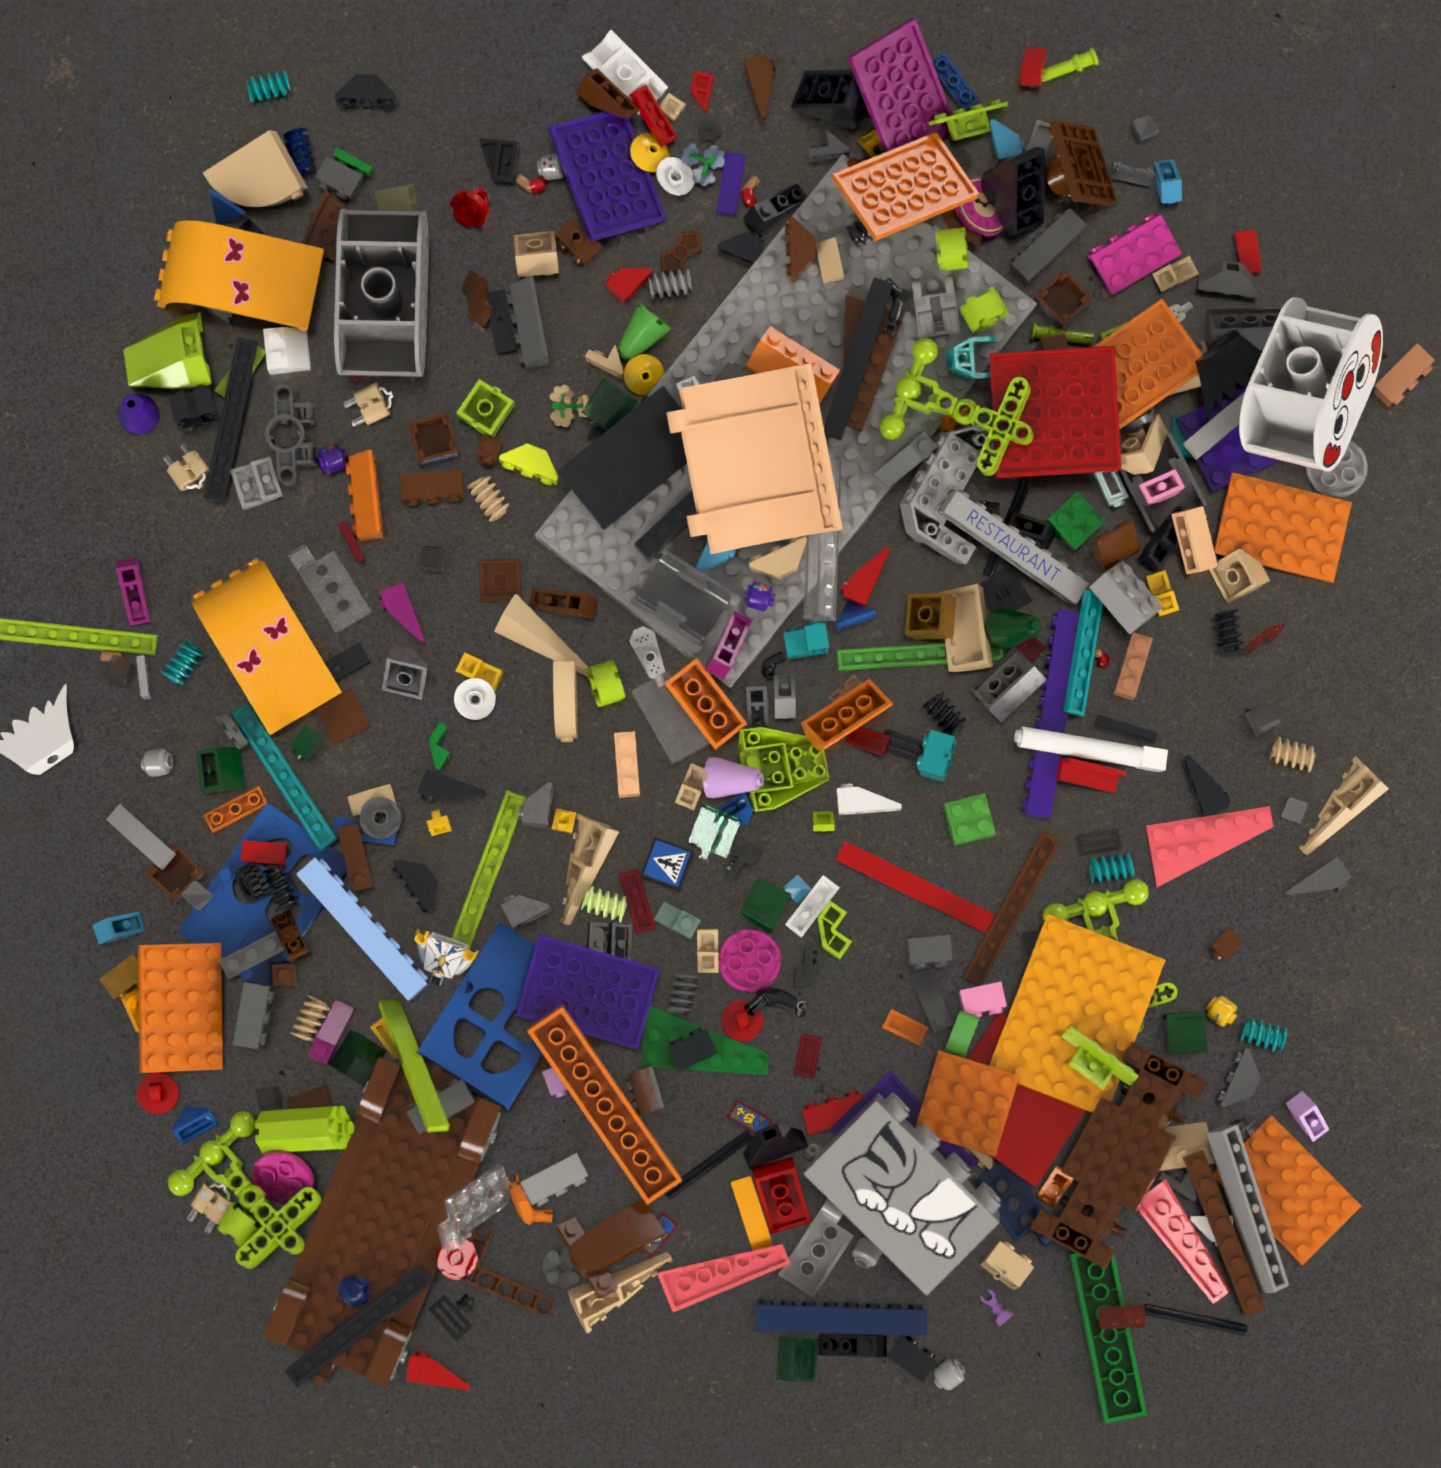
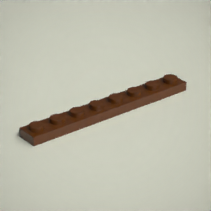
[963,831,1061,986]
[1183,1150,1265,1317]

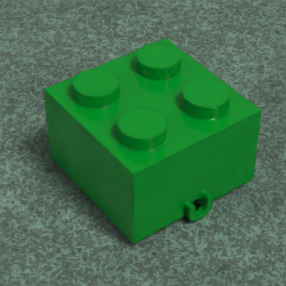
[1045,491,1106,552]

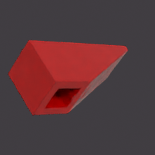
[802,1091,864,1135]

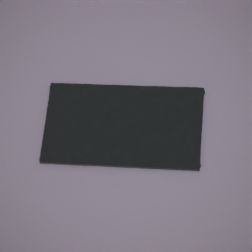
[557,386,687,530]

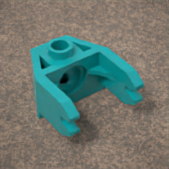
[946,336,996,381]

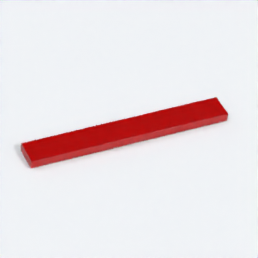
[835,841,995,934]

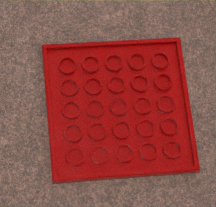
[989,346,1122,478]
[968,1013,1086,1187]

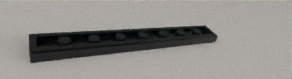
[824,277,893,441]
[204,337,258,502]
[284,1265,434,1387]

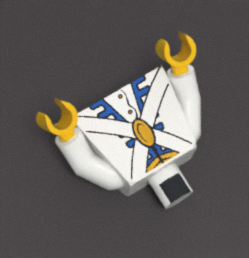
[414,929,479,986]

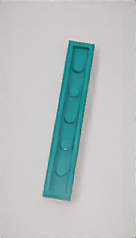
[1063,590,1103,716]

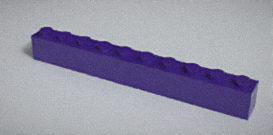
[1022,609,1080,819]

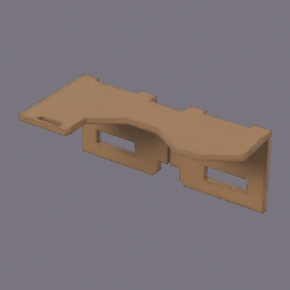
[828,675,862,702]

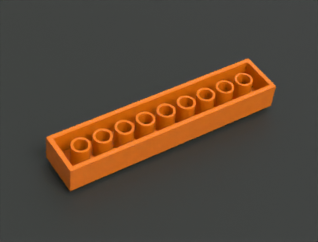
[527,1004,682,1205]

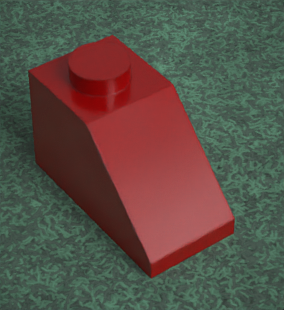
[606,268,652,305]

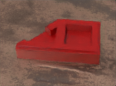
[690,70,714,112]

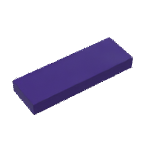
[716,152,746,216]

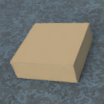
[660,93,686,122]

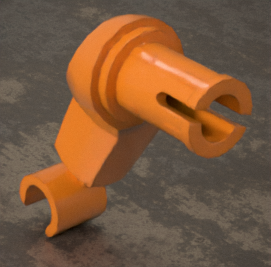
[505,1174,553,1225]

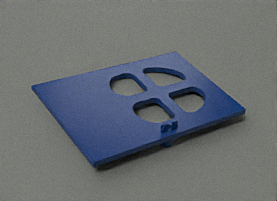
[177,803,347,985]
[417,922,543,1110]

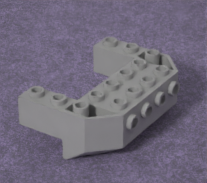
[900,425,995,565]

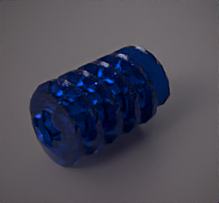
[283,128,316,173]

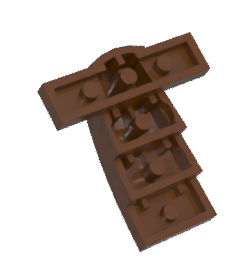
[556,1199,665,1299]

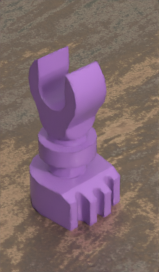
[981,1289,1014,1327]

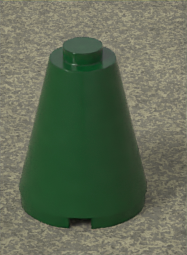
[985,608,1042,650]

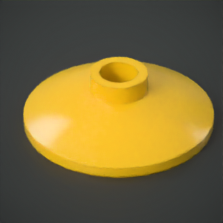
[630,133,669,172]
[623,354,664,395]

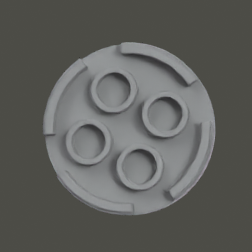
[1305,441,1368,499]

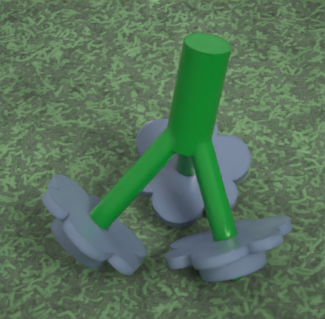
[681,143,725,186]

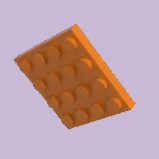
[915,1050,1020,1157]

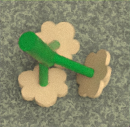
[550,385,591,427]

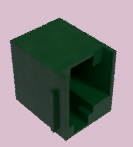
[739,877,791,933]
[1163,1011,1208,1054]

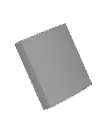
[231,457,282,510]

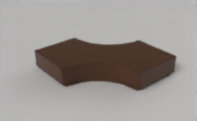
[660,231,701,275]
[461,270,493,327]

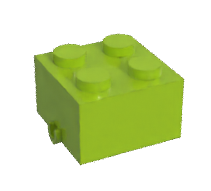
[456,379,515,438]

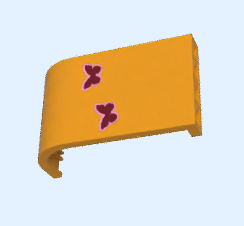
[154,220,324,332]
[191,558,342,735]

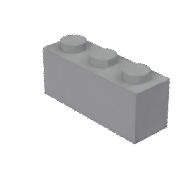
[520,1153,589,1207]

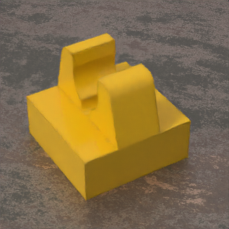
[857,130,884,157]
[552,808,577,834]
[427,809,452,836]

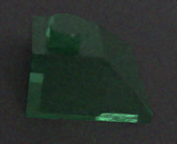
[329,1029,387,1086]

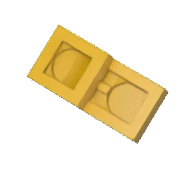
[1145,569,1179,616]
[455,653,504,691]

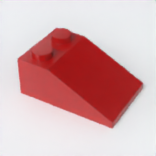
[752,1157,812,1234]

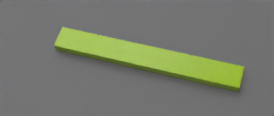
[0,618,158,656]
[451,790,527,949]
[378,999,449,1132]

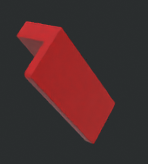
[1056,758,1126,793]

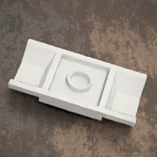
[582,30,668,115]

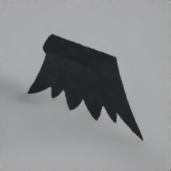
[1195,330,1262,424]

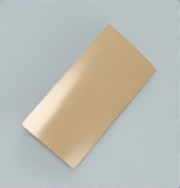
[939,584,993,672]

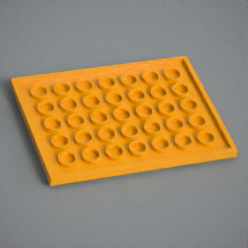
[989,914,1165,1113]

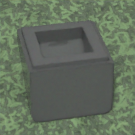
[1280,797,1309,824]

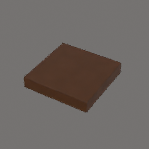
[479,559,521,602]
[315,689,371,745]
[286,1085,334,1109]

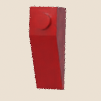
[840,547,890,607]
[406,1351,471,1390]

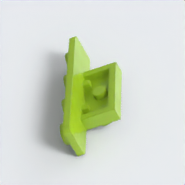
[929,99,1008,141]
[1062,1026,1139,1089]

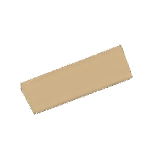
[815,237,844,284]

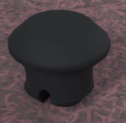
[456,1294,474,1313]

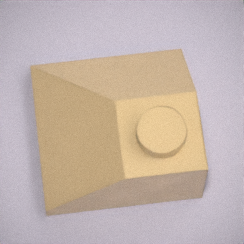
[1209,549,1270,604]

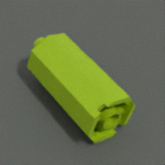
[255,1106,354,1153]

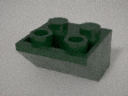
[196,747,245,794]

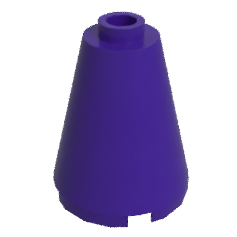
[118,394,159,435]

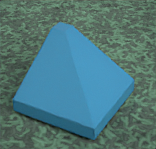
[783,875,812,904]

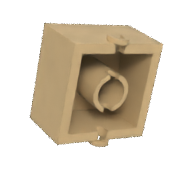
[980,1241,1034,1290]

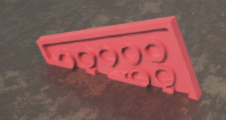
[1145,806,1273,888]

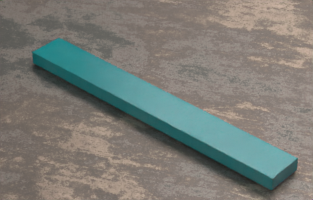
[231,702,338,851]

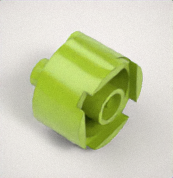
[935,227,969,271]
[960,287,1009,333]
[585,660,625,707]
[217,1200,263,1247]

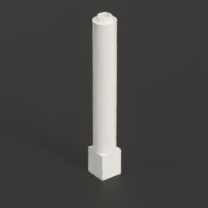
[1014,726,1168,772]

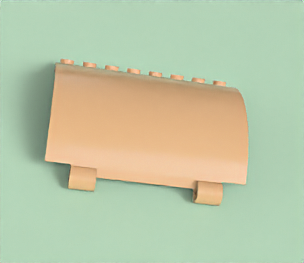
[667,363,843,554]

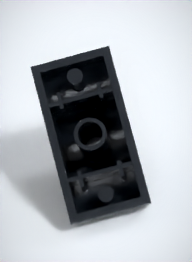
[791,70,865,129]
[981,147,1045,236]

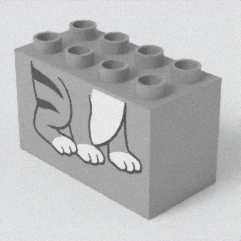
[804,1092,1001,1296]

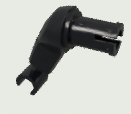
[883,277,910,337]
[744,987,808,1017]

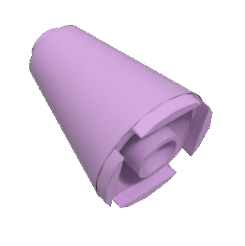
[703,757,764,799]

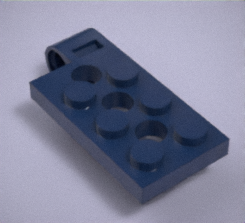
[974,1163,1054,1248]

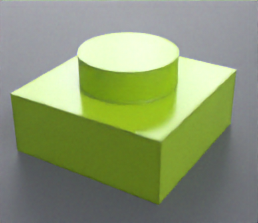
[813,811,834,832]

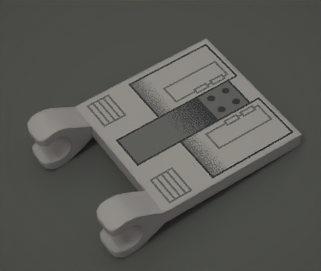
[911,277,961,339]

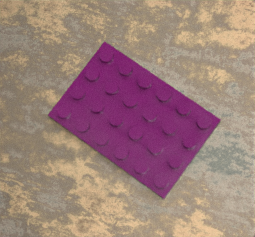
[847,18,953,153]

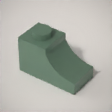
[654,902,701,940]

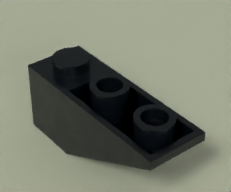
[744,183,807,233]
[818,1334,887,1358]

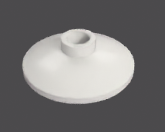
[656,157,694,195]
[454,678,496,720]

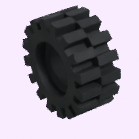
[235,862,270,903]

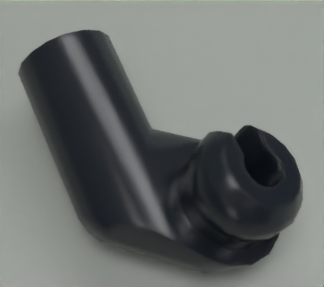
[762,651,786,679]

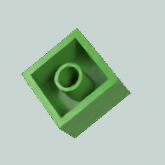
[943,793,996,846]

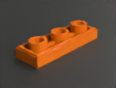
[203,786,268,834]

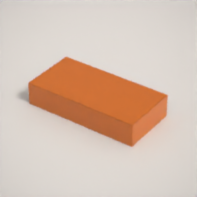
[882,1009,929,1046]

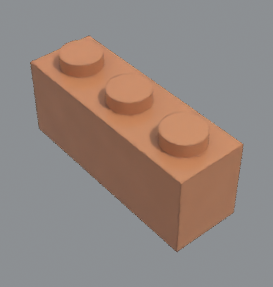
[1374,343,1435,407]
[1113,632,1153,701]

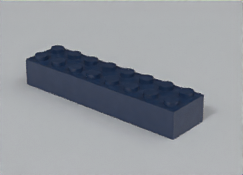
[755,1300,927,1336]

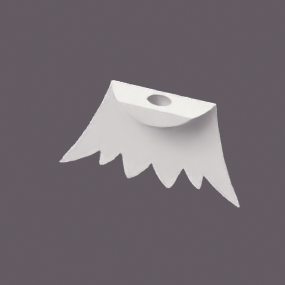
[0,684,74,775]

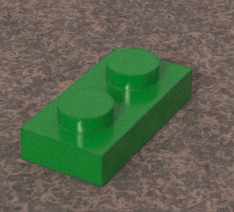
[333,148,374,179]

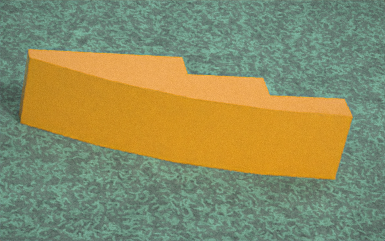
[731,1176,773,1251]

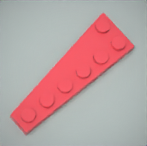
[1138,1179,1231,1304]
[657,1244,791,1312]

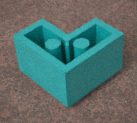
[783,621,829,660]

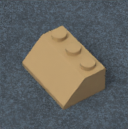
[1119,413,1168,475]
[1159,1122,1215,1171]

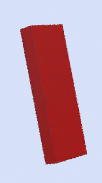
[629,85,678,147]

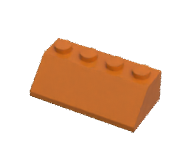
[745,326,840,404]
[346,450,383,541]
[664,658,747,750]
[801,678,893,750]

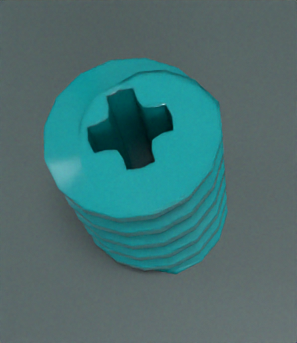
[246,69,291,103]
[160,638,203,684]
[1089,852,1134,884]
[1240,1017,1287,1053]

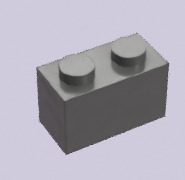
[315,156,364,201]

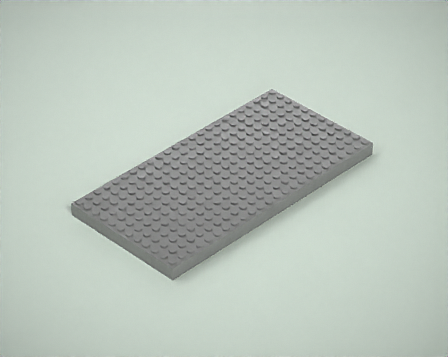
[535,154,1037,691]

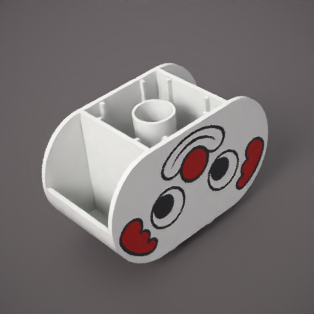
[1239,297,1383,472]

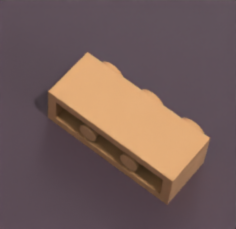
[1172,506,1218,574]
[614,731,640,798]

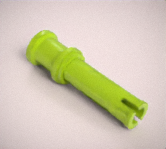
[1042,47,1099,82]
[1030,322,1094,346]

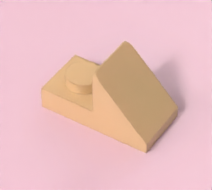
[585,345,624,379]

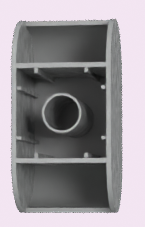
[334,209,429,377]

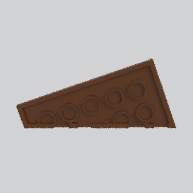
[301,190,346,262]
[844,295,904,431]

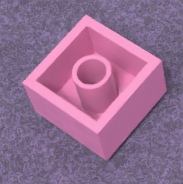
[957,982,1007,1018]

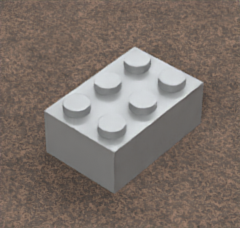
[1089,561,1163,634]

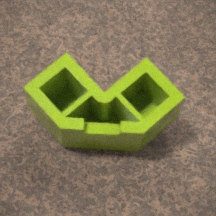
[817,901,852,960]

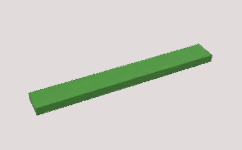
[837,643,1004,671]

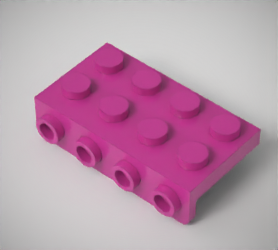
[1087,213,1182,295]

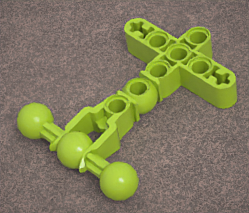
[879,338,1033,476]
[1042,879,1178,1033]
[168,1111,322,1269]

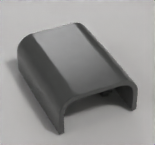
[1120,433,1207,534]
[630,549,733,646]

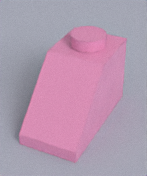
[1139,469,1185,504]

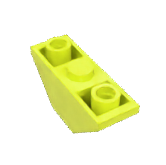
[499,444,559,486]

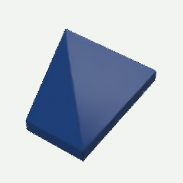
[210,189,248,225]
[835,601,876,631]
[712,792,754,829]
[172,1106,219,1145]

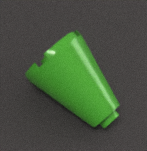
[617,303,672,361]

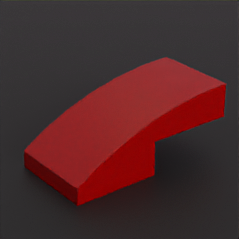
[1020,47,1047,86]
[1234,229,1262,273]
[241,840,287,865]

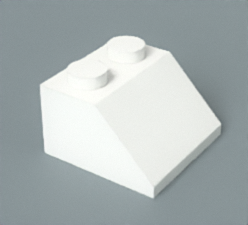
[263,327,311,375]

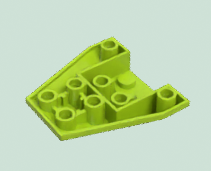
[123,312,212,389]
[737,727,830,812]

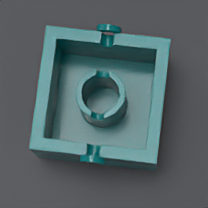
[916,730,956,782]

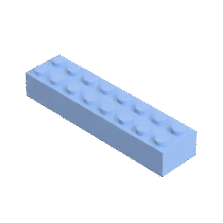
[296,858,429,1001]

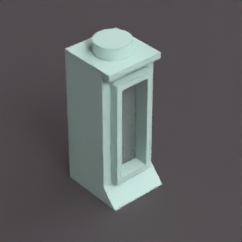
[1093,471,1129,509]

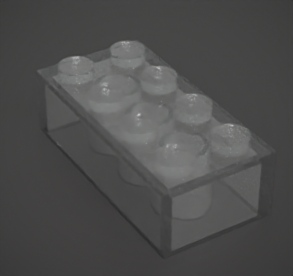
[631,671,709,766]

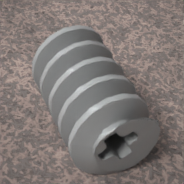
[648,268,692,300]

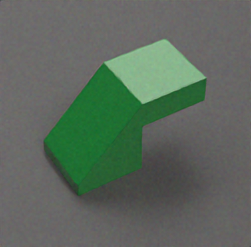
[429,722,451,772]

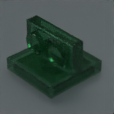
[581,378,638,431]
[688,804,741,860]
[776,1336,818,1382]

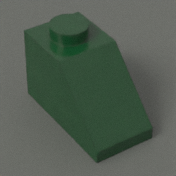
[290,724,324,761]

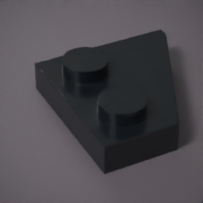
[479,138,519,183]

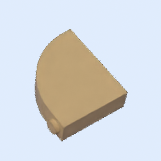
[203,130,308,207]
[553,661,577,743]

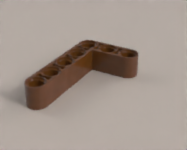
[460,1222,554,1315]

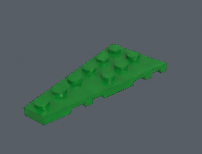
[641,1006,769,1075]

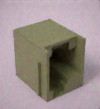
[375,184,419,212]

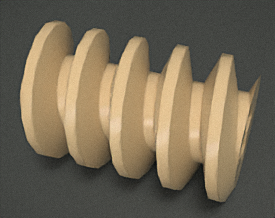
[467,476,509,522]
[1269,737,1315,772]
[290,995,330,1042]

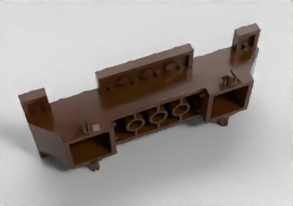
[1030,1042,1207,1269]

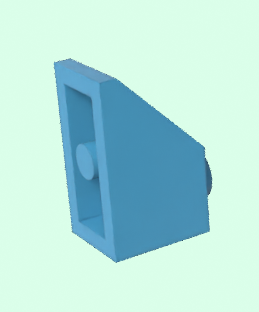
[989,119,1025,165]
[1154,159,1182,204]
[696,542,737,572]
[93,911,146,945]

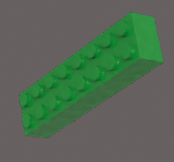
[1069,1246,1147,1423]

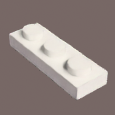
[785,875,840,938]

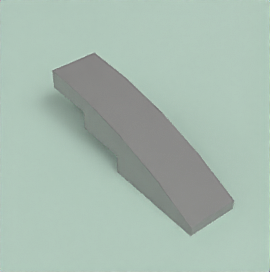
[1182,392,1245,460]
[106,804,176,870]

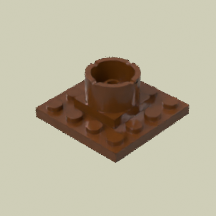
[1045,120,1117,206]

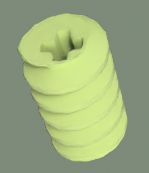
[581,886,627,923]

